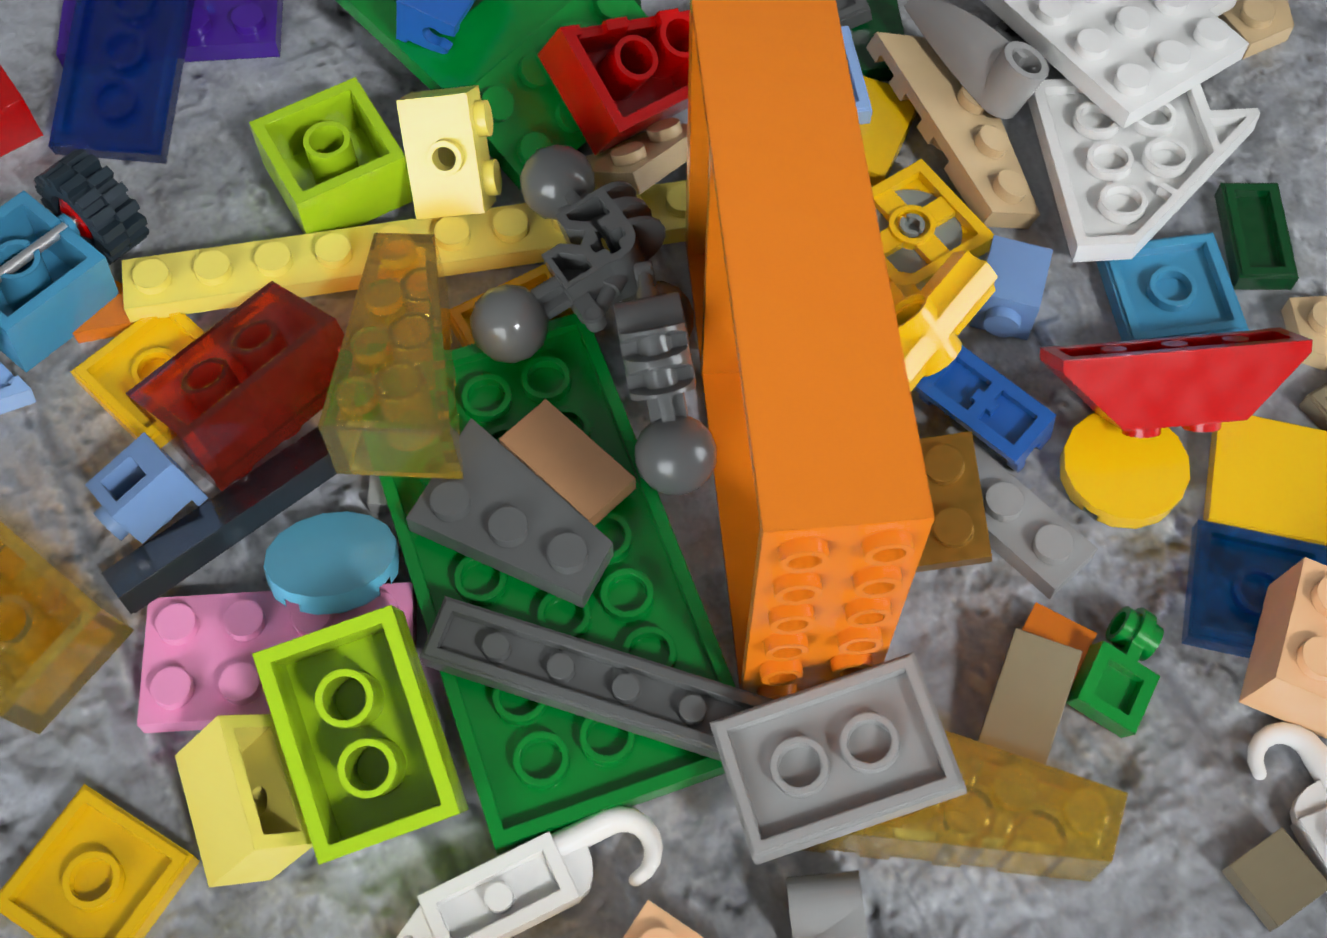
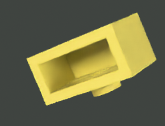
[396,85,502,220]
[175,714,313,888]

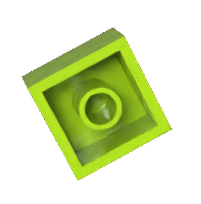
[249,77,413,234]

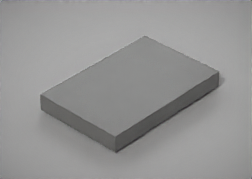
[710,652,967,865]

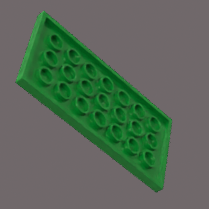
[350,313,736,854]

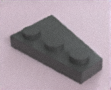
[406,418,614,608]

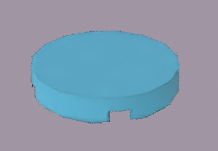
[264,511,399,615]

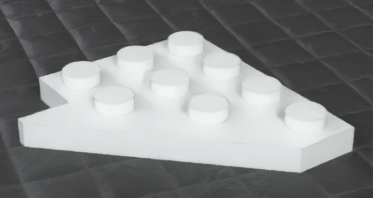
[981,0,1249,129]
[1028,78,1260,262]

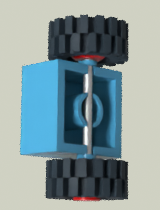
[0,148,149,373]

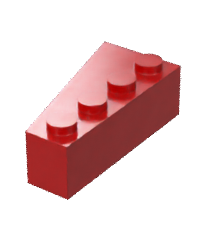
[537,8,690,155]

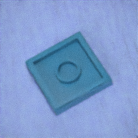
[1096,232,1249,341]

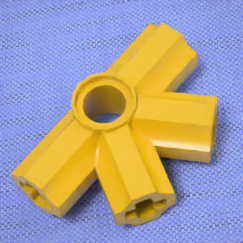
[890,250,998,391]

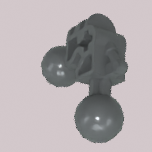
[470,144,666,363]
[614,260,717,495]

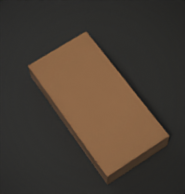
[499,399,636,526]

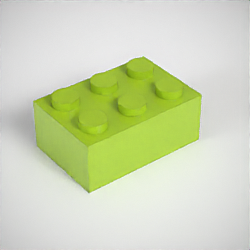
[252,605,469,865]

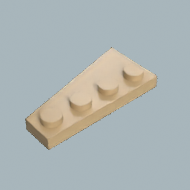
[866,32,1040,229]

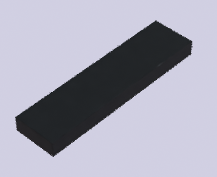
[101,427,351,614]

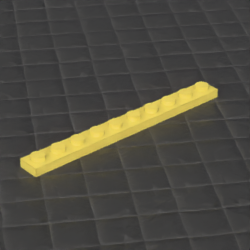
[121,180,686,323]

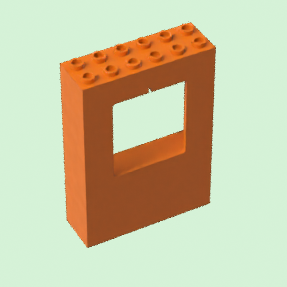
[685,0,935,700]

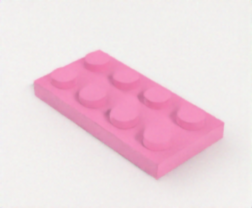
[137,582,417,734]

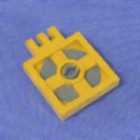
[872,158,994,291]

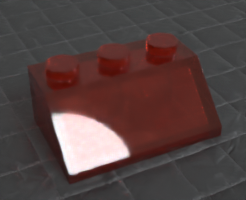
[126,281,367,491]

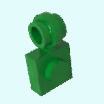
[1066,606,1164,738]

